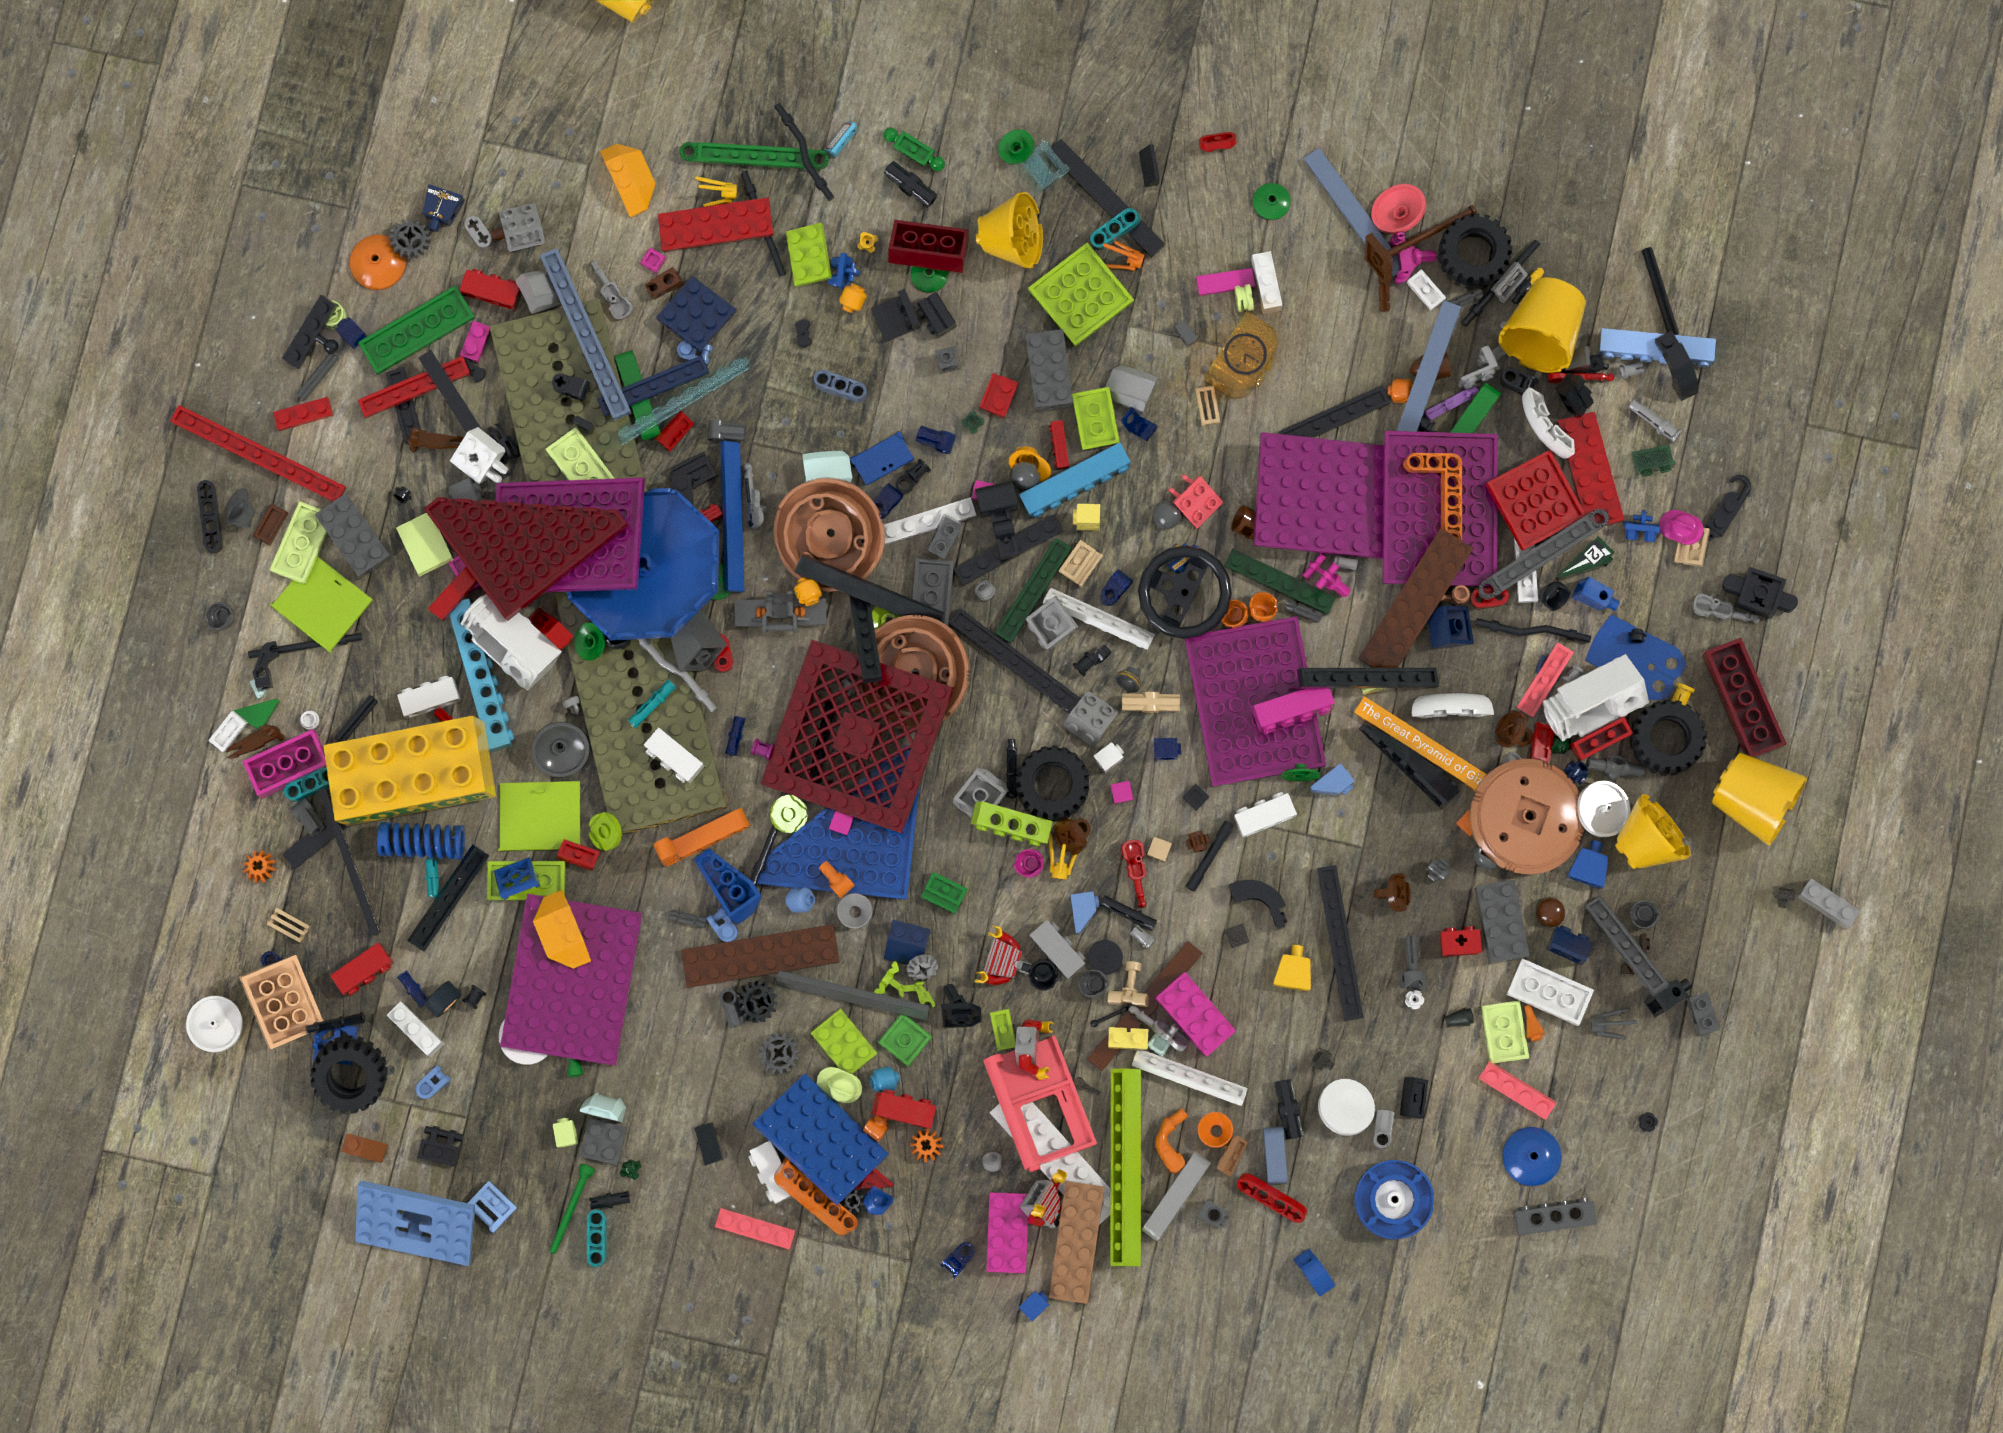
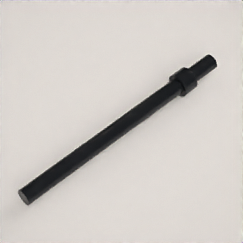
[741,171,786,277]
[1461,240,1540,327]
[248,633,363,659]
[750,793,790,886]

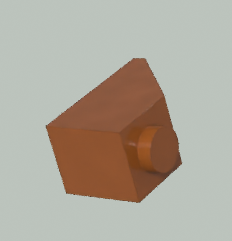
[341,1133,388,1163]

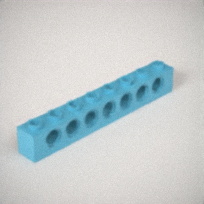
[450,599,514,752]

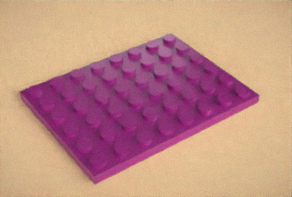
[1382,431,1498,587]
[1253,432,1384,560]
[495,477,645,592]
[1184,616,1326,787]
[500,894,642,1066]

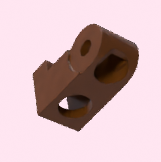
[645,267,684,300]

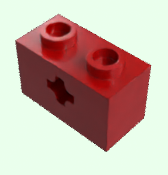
[1439,926,1482,957]

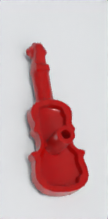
[1547,372,1614,383]
[1121,840,1147,908]

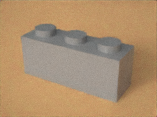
[1796,878,1860,929]
[1029,920,1086,980]

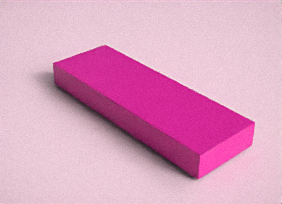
[1196,268,1255,296]

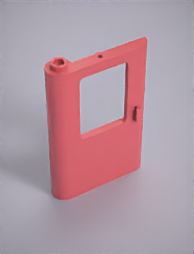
[983,1035,1097,1172]

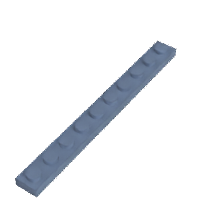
[540,248,631,421]

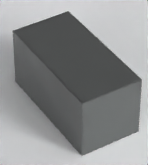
[1174,320,1198,347]

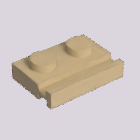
[1674,528,1710,567]
[1059,540,1103,587]

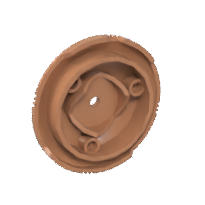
[774,477,885,592]
[857,615,970,730]
[1469,759,1584,875]

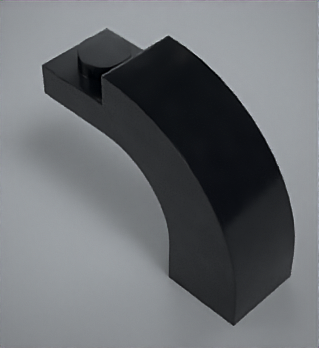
[1655,331,1698,401]
[1228,880,1287,931]

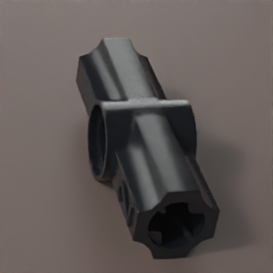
[884,161,938,208]
[1275,1079,1303,1140]

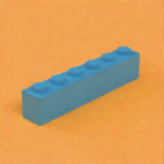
[1019,443,1131,518]

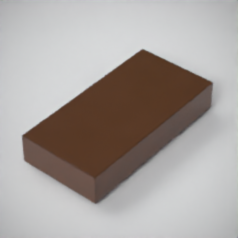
[253,504,289,546]

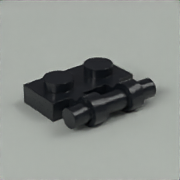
[417,1126,464,1167]

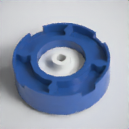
[1354,1160,1434,1240]

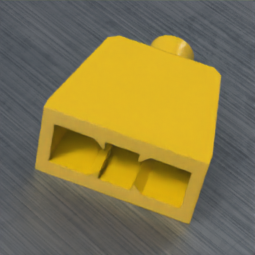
[1273,945,1311,991]

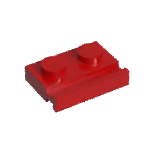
[979,373,1019,418]

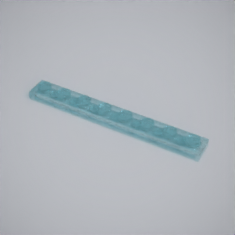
[618,357,750,445]

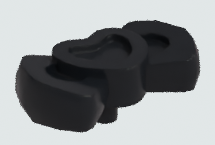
[795,319,813,348]
[465,359,486,382]

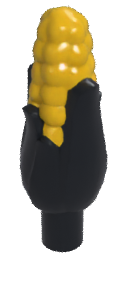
[1511,268,1544,305]

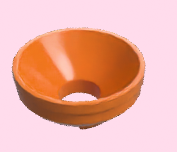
[1198,1112,1233,1148]

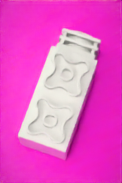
[461,594,562,691]
[1543,654,1649,742]

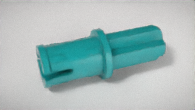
[425,859,440,898]

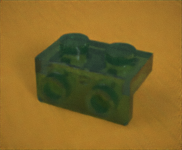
[1631,445,1676,477]

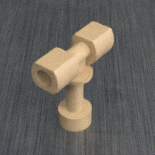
[1108,961,1149,1007]

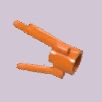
[1103,241,1145,271]

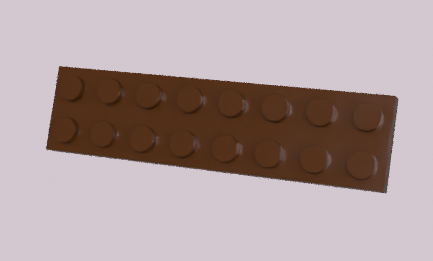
[1359,528,1474,668]
[681,924,840,988]

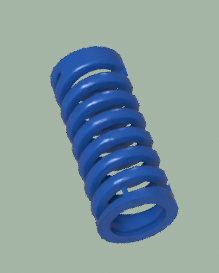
[377,822,465,860]

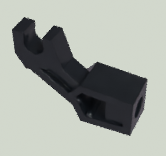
[252,641,280,691]

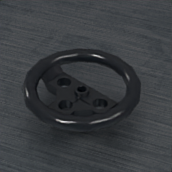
[1138,545,1232,639]

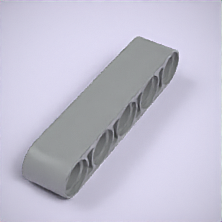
[1141,1151,1211,1241]

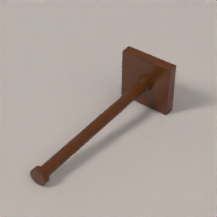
[1365,205,1477,285]

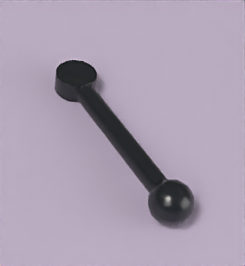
[1091,1006,1128,1027]

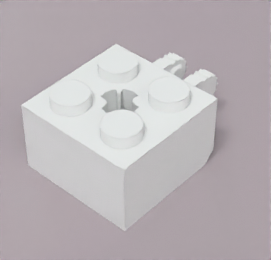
[450,427,508,484]

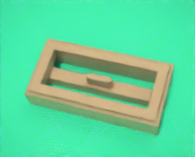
[1195,385,1220,426]
[267,908,311,943]

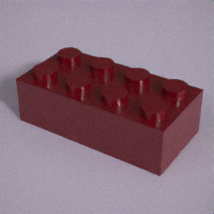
[888,220,969,273]

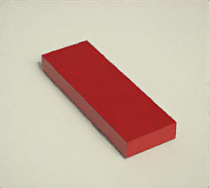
[428,566,478,621]

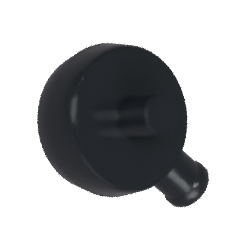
[1588,355,1609,373]

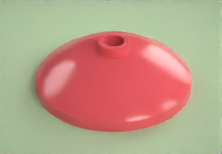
[1371,184,1426,234]

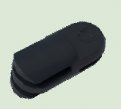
[489,423,521,465]

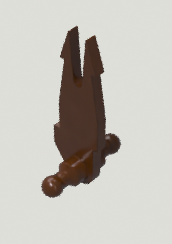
[408,427,464,452]
[225,724,285,759]

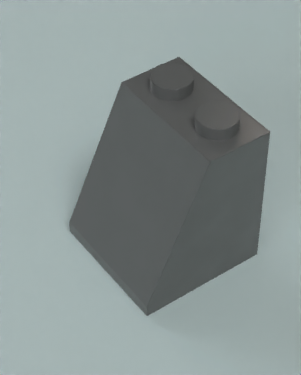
[671,611,727,672]

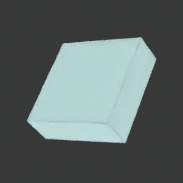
[1148,1033,1170,1057]

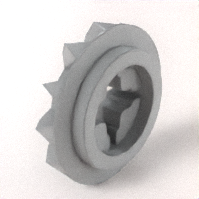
[907,955,938,982]

